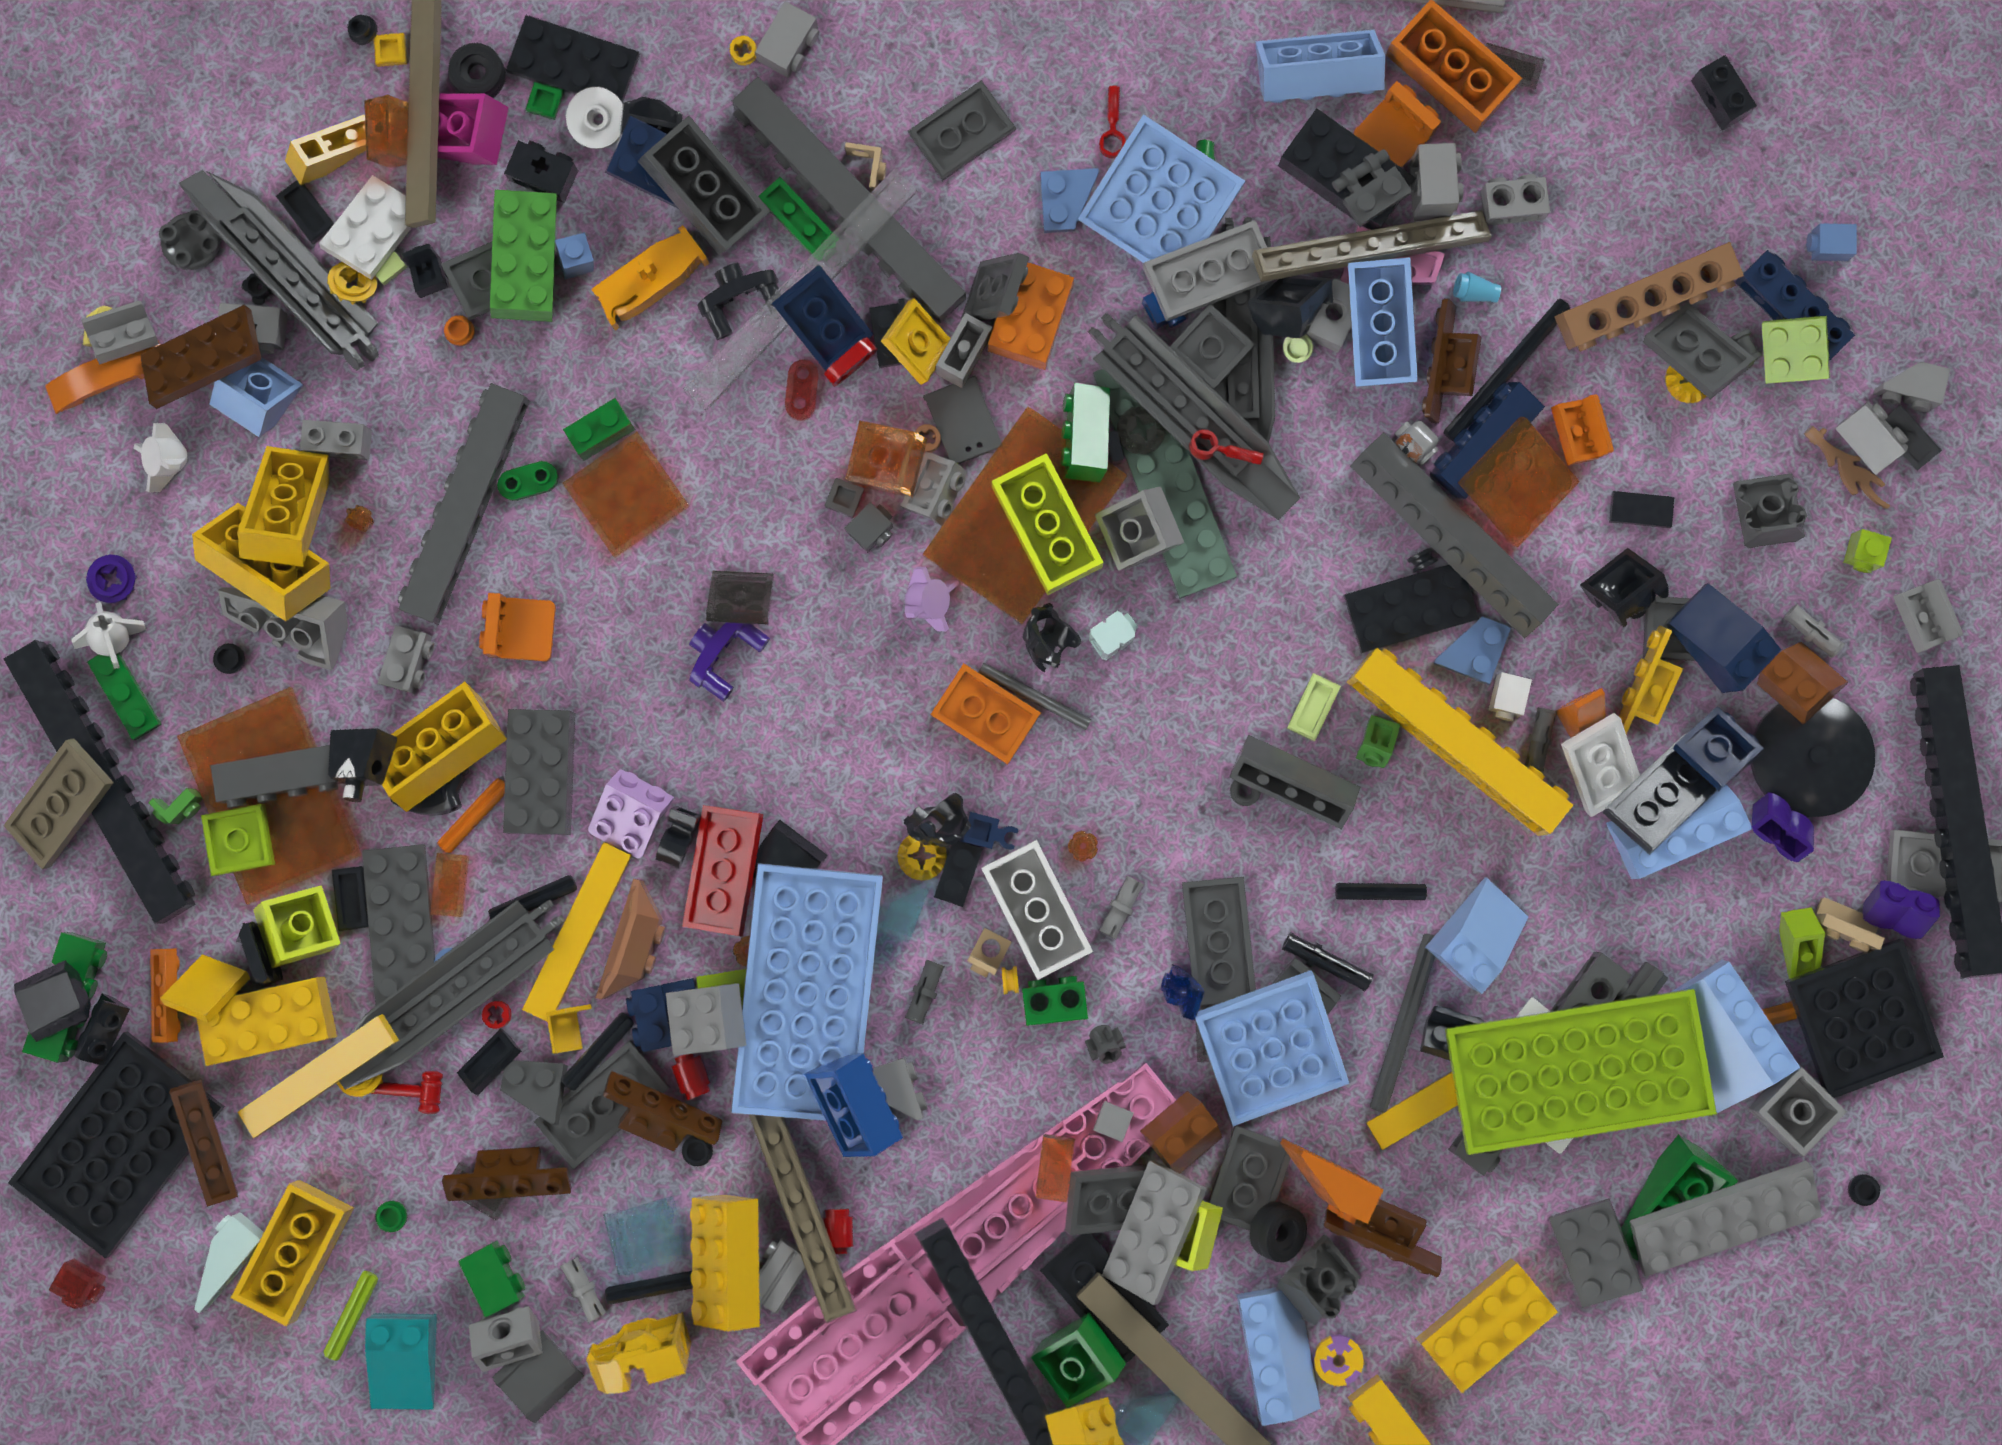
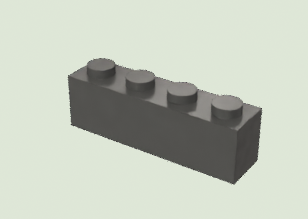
[1229,735,1360,830]
[211,745,342,808]

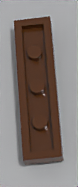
[170,1079,238,1207]

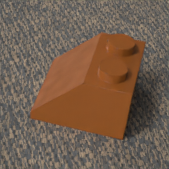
[1757,642,1848,725]
[1140,1091,1223,1174]

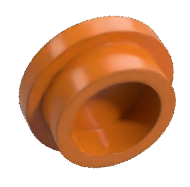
[444,315,475,346]

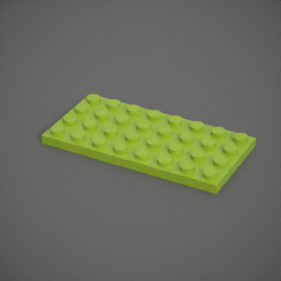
[1445,989,1717,1155]

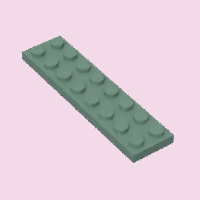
[1093,369,1237,599]

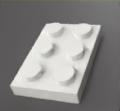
[319,175,411,280]
[1561,713,1640,817]

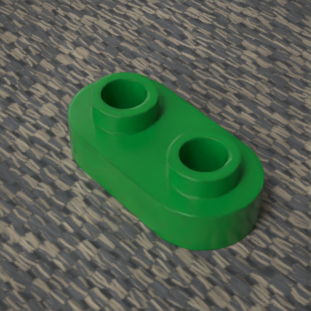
[497,461,559,501]

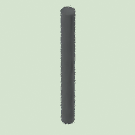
[978,663,1091,730]

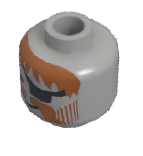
[1394,421,1439,466]

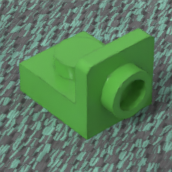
[1356,714,1401,768]

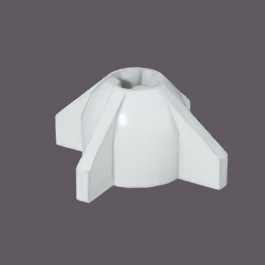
[134,423,187,492]
[71,602,146,669]

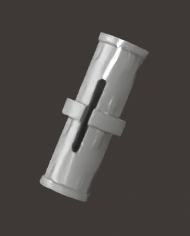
[1783,604,1845,658]
[1099,876,1144,939]
[560,1257,606,1322]

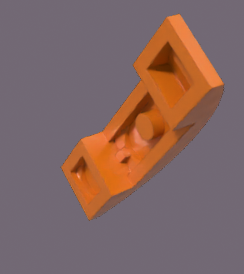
[45,341,160,414]

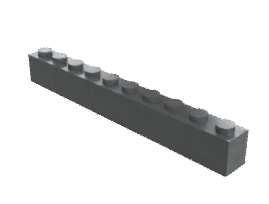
[732,77,966,323]

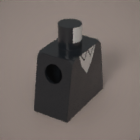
[328,728,398,802]

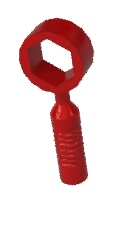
[1099,86,1126,159]
[1189,429,1263,465]

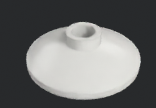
[566,87,623,149]

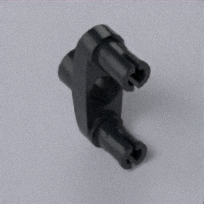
[697,263,782,341]

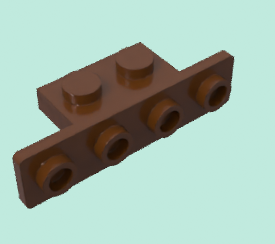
[1422,298,1482,424]
[603,1071,722,1152]
[442,1147,572,1201]
[1323,1199,1442,1277]

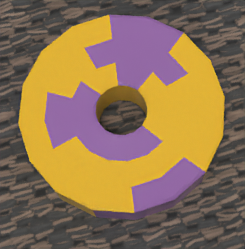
[1313,1334,1364,1386]

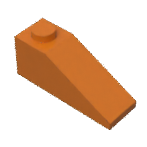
[1555,688,1606,738]

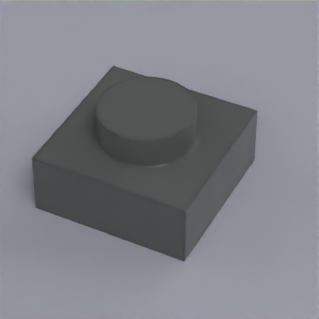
[824,478,865,518]

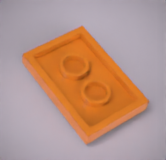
[930,663,1041,765]

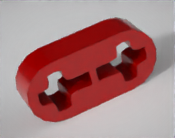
[824,337,877,387]

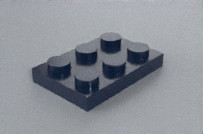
[605,116,679,209]
[771,264,874,371]

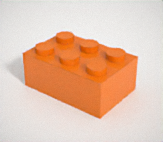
[988,262,1074,370]

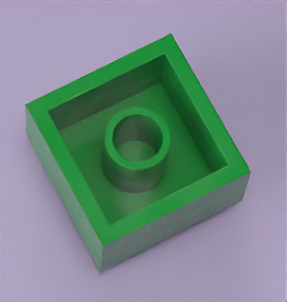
[1031,1313,1126,1408]

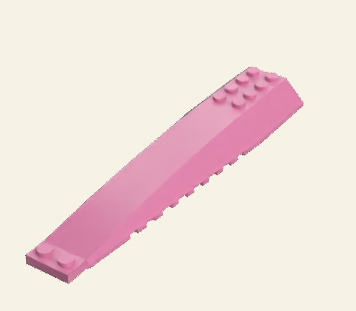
[736,1063,1176,1445]

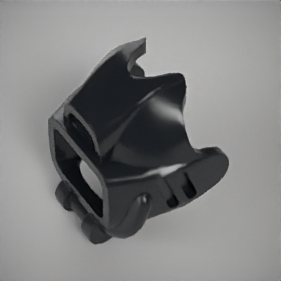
[1022,603,1081,673]
[904,793,971,847]

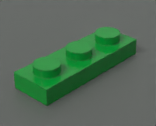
[758,177,842,264]
[87,653,162,740]

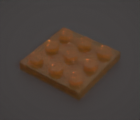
[1458,416,1580,547]
[562,432,690,558]

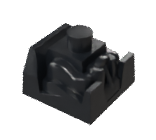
[1248,275,1334,338]
[1580,548,1669,627]

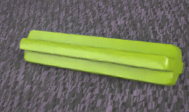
[324,1271,378,1361]

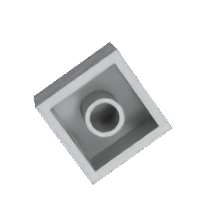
[1410,143,1463,221]
[1095,486,1184,571]
[666,983,746,1056]
[1748,1067,1847,1157]

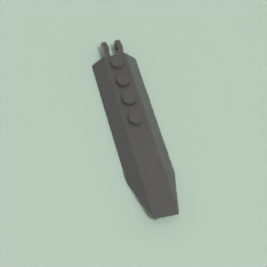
[179,170,379,371]
[1211,217,1275,443]
[1088,313,1300,520]
[339,900,566,1090]

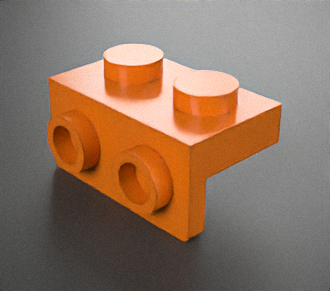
[1551,394,1614,466]

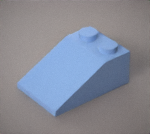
[1425,877,1528,994]

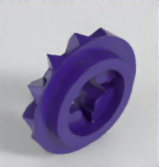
[86,554,138,604]

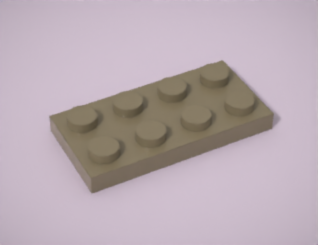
[3,739,114,869]

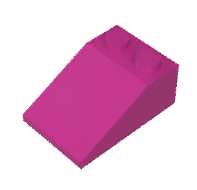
[405,94,509,165]

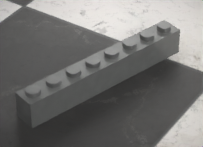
[398,383,530,625]
[1350,432,1559,639]

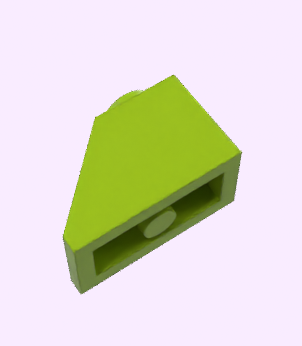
[1779,907,1825,979]

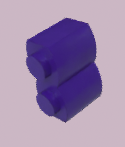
[1752,792,1814,863]
[1863,880,1940,939]

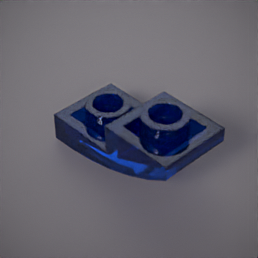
[1161,964,1205,1021]

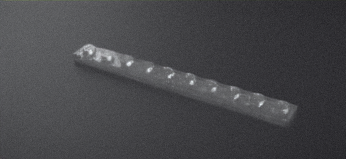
[683,168,918,411]

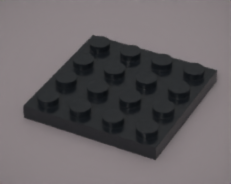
[1785,939,1944,1098]

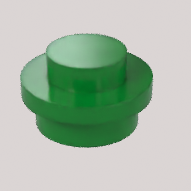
[375,1201,408,1232]

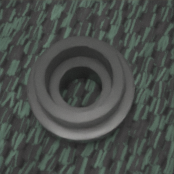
[1230,780,1261,806]

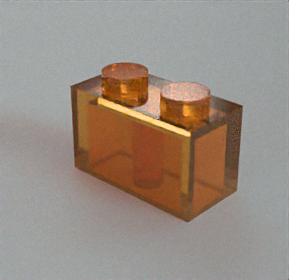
[364,95,409,168]

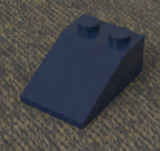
[1666,583,1782,693]

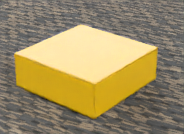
[374,33,407,67]

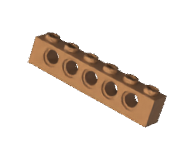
[1554,242,1744,352]

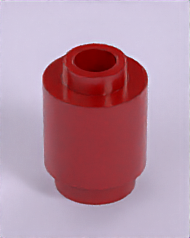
[671,1053,710,1100]
[822,1209,854,1254]

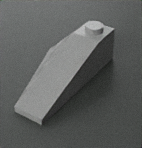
[218,587,348,670]

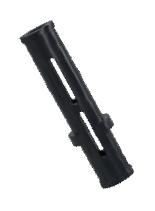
[1282,932,1374,992]

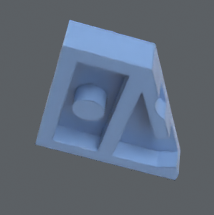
[1040,168,1099,233]
[1433,616,1511,685]

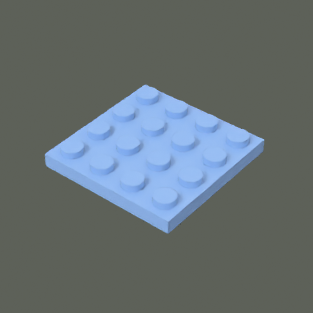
[1078,114,1246,263]
[1193,970,1350,1126]

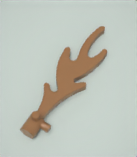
[1804,426,1890,509]

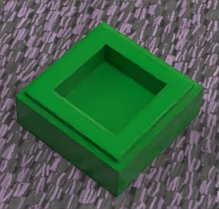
[525,82,564,120]

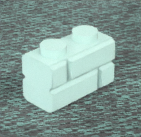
[1089,611,1138,661]

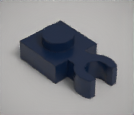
[961,811,1019,850]

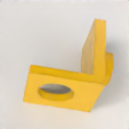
[546,1004,592,1054]

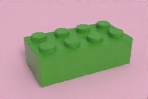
[490,189,557,322]

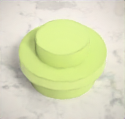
[1283,334,1313,363]

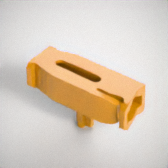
[591,225,710,331]

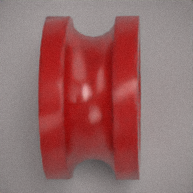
[482,1001,512,1029]

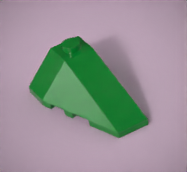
[1621,1134,1738,1261]

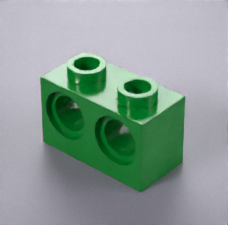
[1022,976,1088,1026]

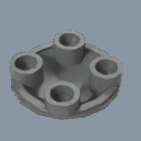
[159,210,221,270]

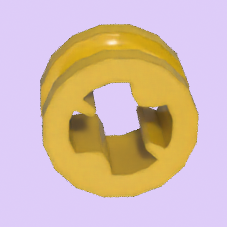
[729,36,757,66]
[1001,966,1019,995]

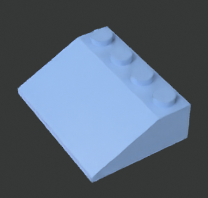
[1672,960,1800,1113]

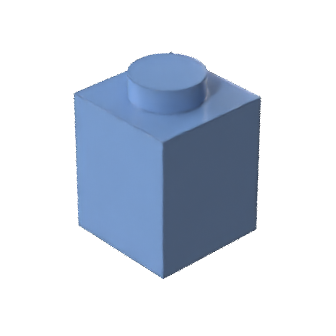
[1806,223,1857,261]
[555,232,594,280]

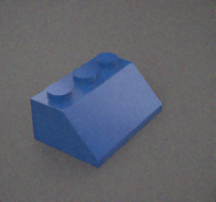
[804,1053,903,1157]

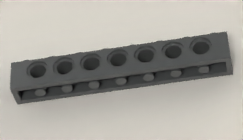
[1448,951,1631,1176]

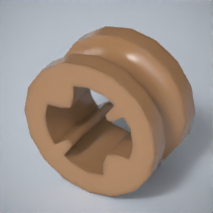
[913,424,941,453]

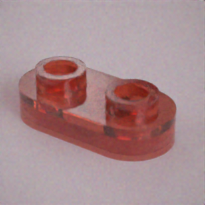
[785,360,819,421]

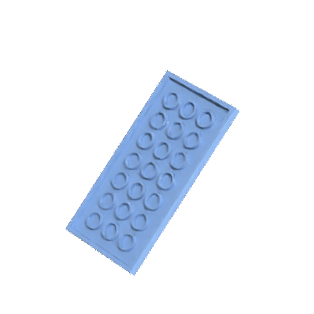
[731,863,883,1121]

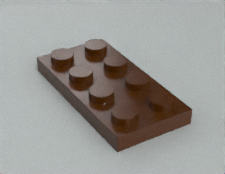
[140,304,262,409]

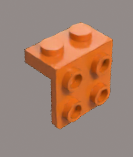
[1353,81,1441,168]
[479,593,556,662]

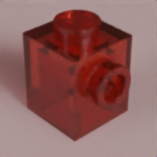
[49,1259,106,1309]

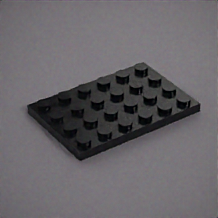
[8,1032,225,1259]

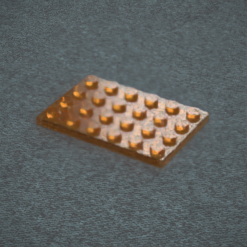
[922,406,1128,625]
[177,687,362,905]

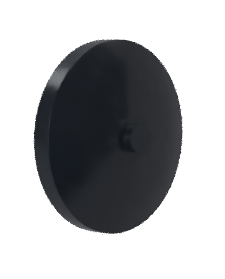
[1751,698,1875,817]

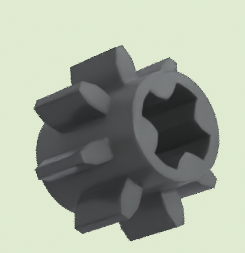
[1085,1025,1126,1064]

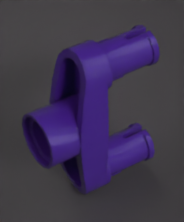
[689,612,770,702]

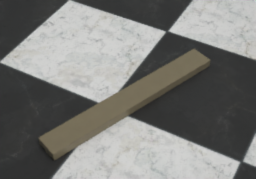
[405,0,442,228]
[1252,210,1491,282]
[749,1114,857,1323]
[1076,1272,1272,1445]

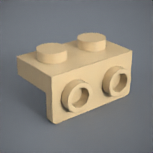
[1815,898,1885,953]

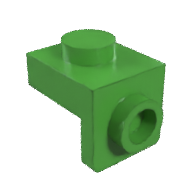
[148,788,205,824]

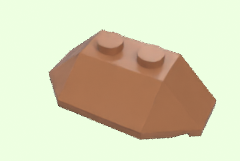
[595,879,666,1000]

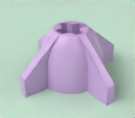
[905,567,960,632]

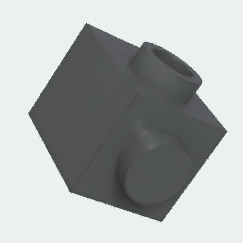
[845,502,893,553]

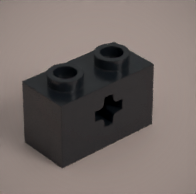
[1691,55,1757,131]
[504,140,578,203]

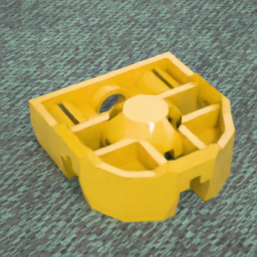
[586,1312,691,1394]

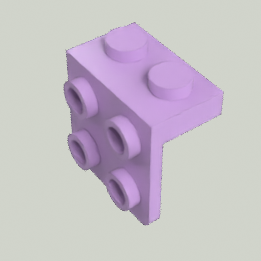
[588,769,674,858]

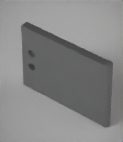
[923,375,1003,464]

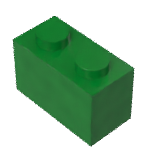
[563,398,636,461]
[458,1240,525,1318]

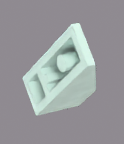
[194,1212,264,1313]

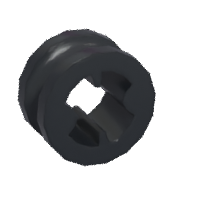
[1407,547,1439,573]

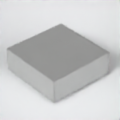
[1093,1101,1133,1142]

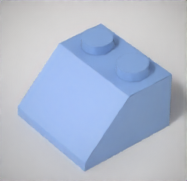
[209,357,303,437]

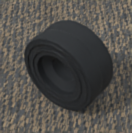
[448,43,506,98]
[1249,1201,1307,1262]

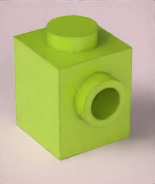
[1843,529,1892,573]

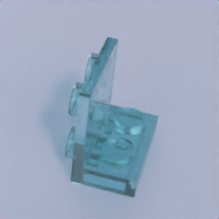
[603,1196,688,1275]

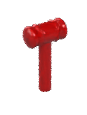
[370,1071,443,1114]

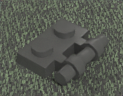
[1332,149,1412,227]

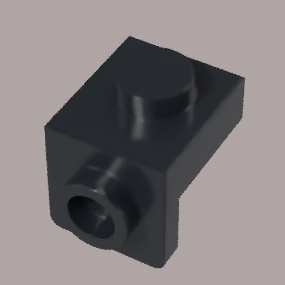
[402,244,448,298]

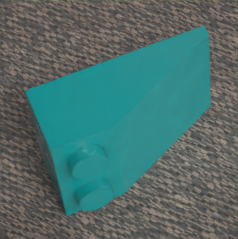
[365,1313,437,1410]

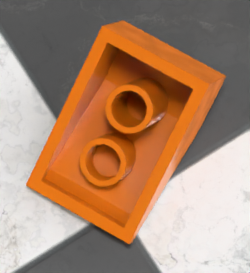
[1280,1138,1384,1224]

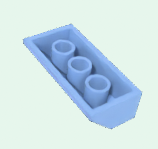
[1255,30,1385,103]
[1348,257,1418,387]
[1606,784,1752,879]
[1236,1287,1321,1426]

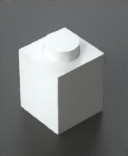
[1489,672,1532,721]

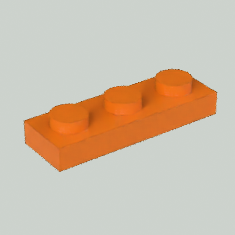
[150,948,181,1043]

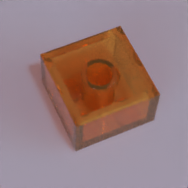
[845,420,927,498]

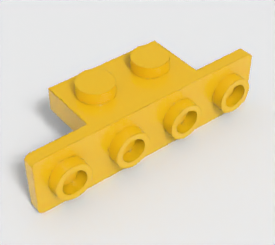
[1618,625,1683,734]

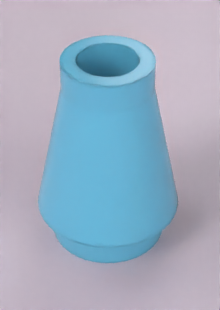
[1453,272,1501,303]

